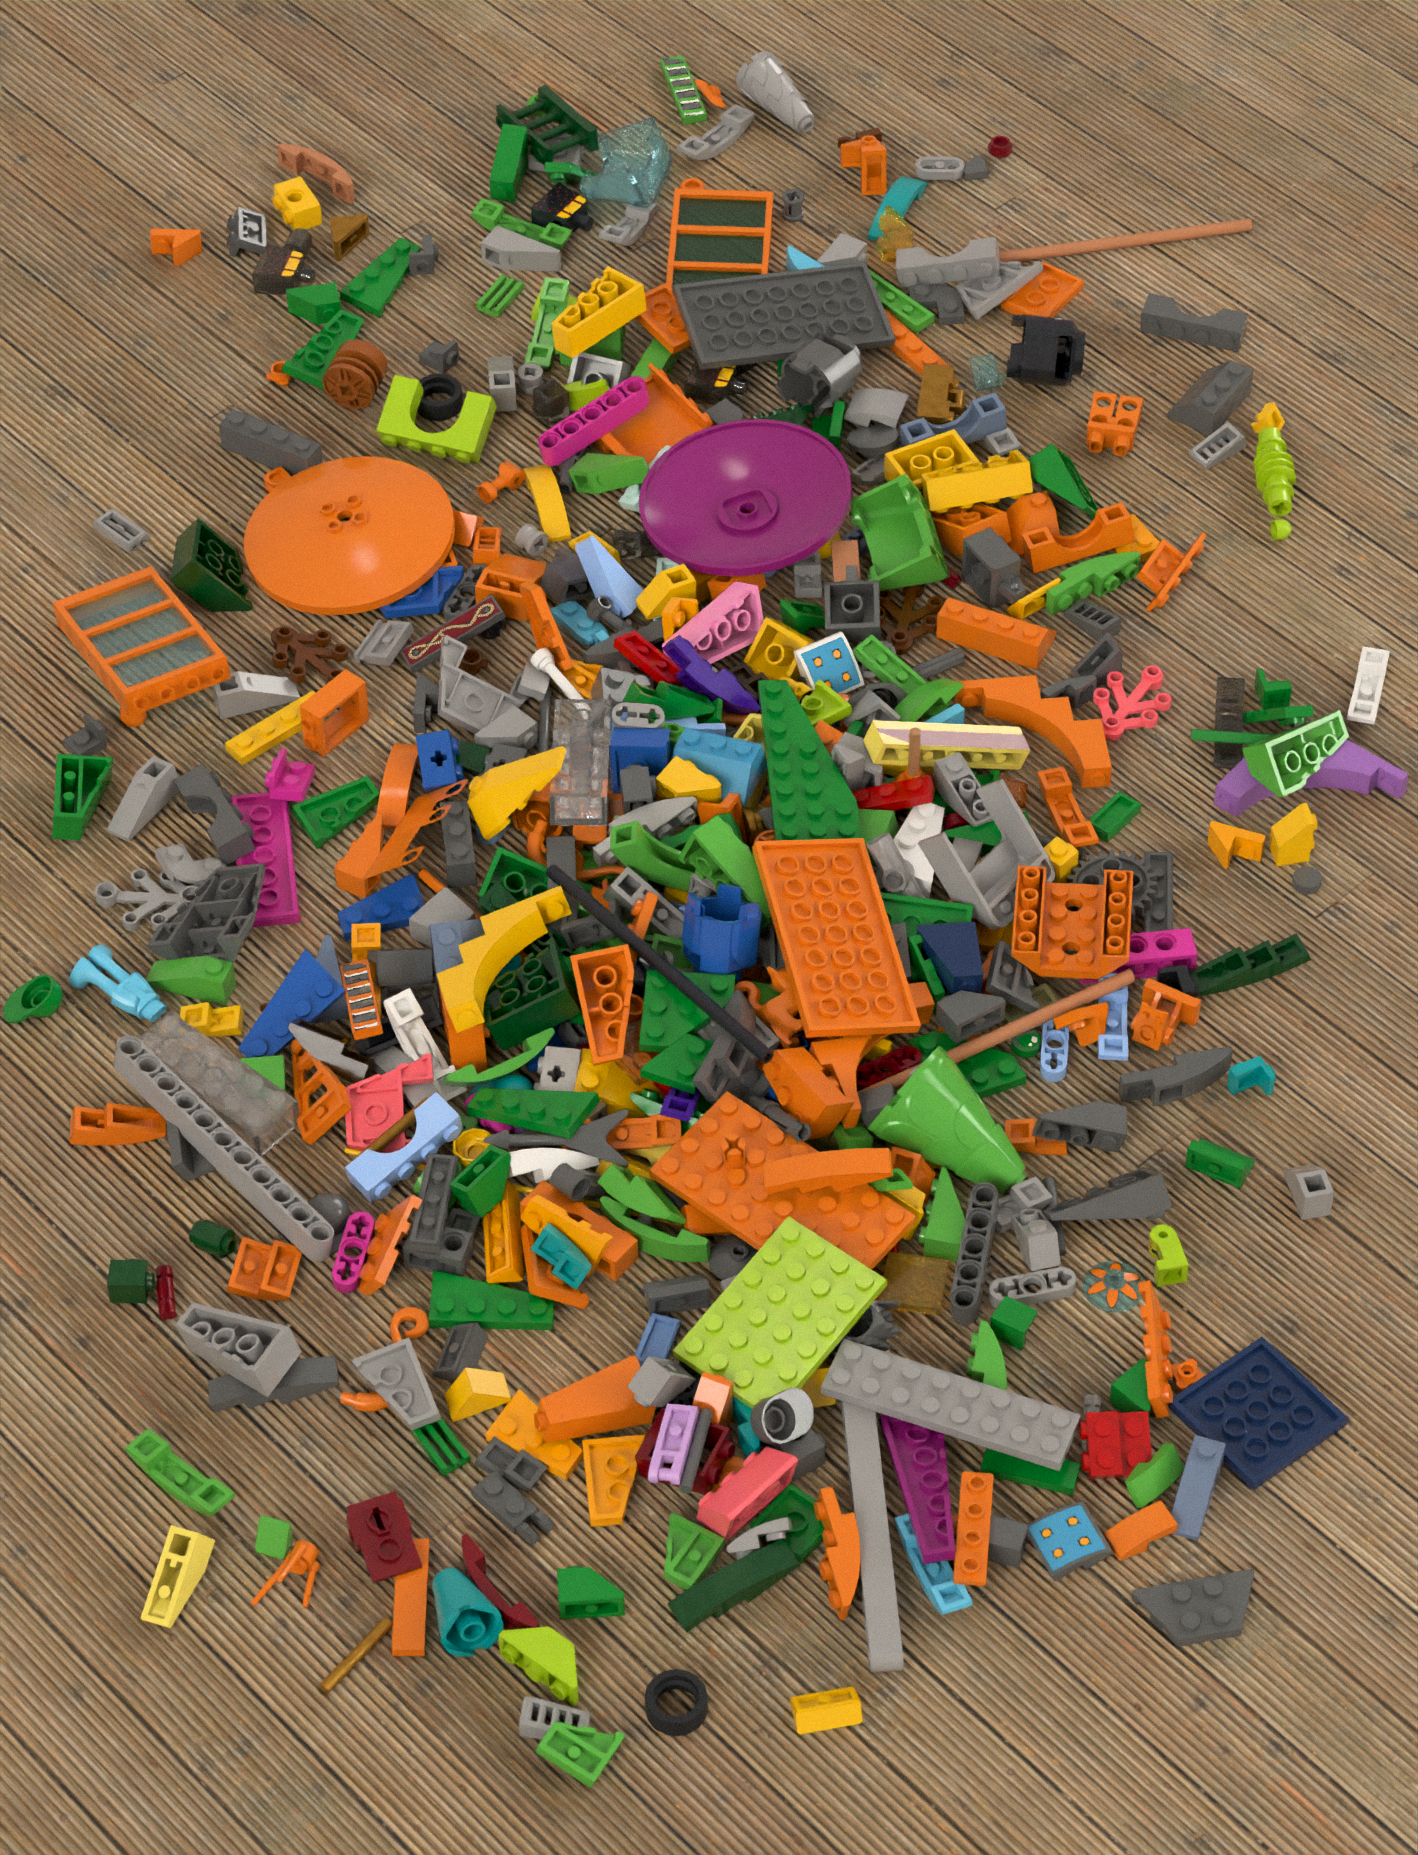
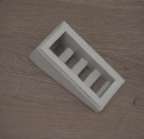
[1188,422,1246,470]
[519,1696,591,1739]

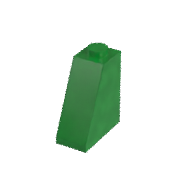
[489,124,529,202]

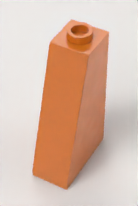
[534,1355,656,1443]

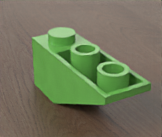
[568,453,649,494]
[919,1167,965,1263]

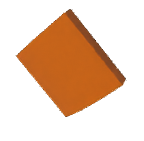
[226,1237,302,1301]

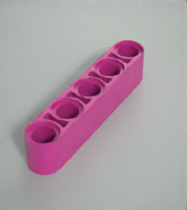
[538,376,649,466]

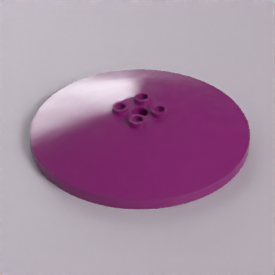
[639,419,852,576]

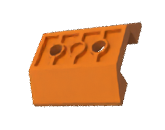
[1011,866,1133,979]

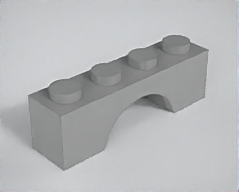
[896,237,1000,288]

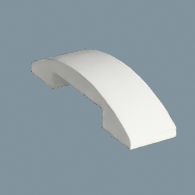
[1347,646,1390,725]
[384,988,467,1102]

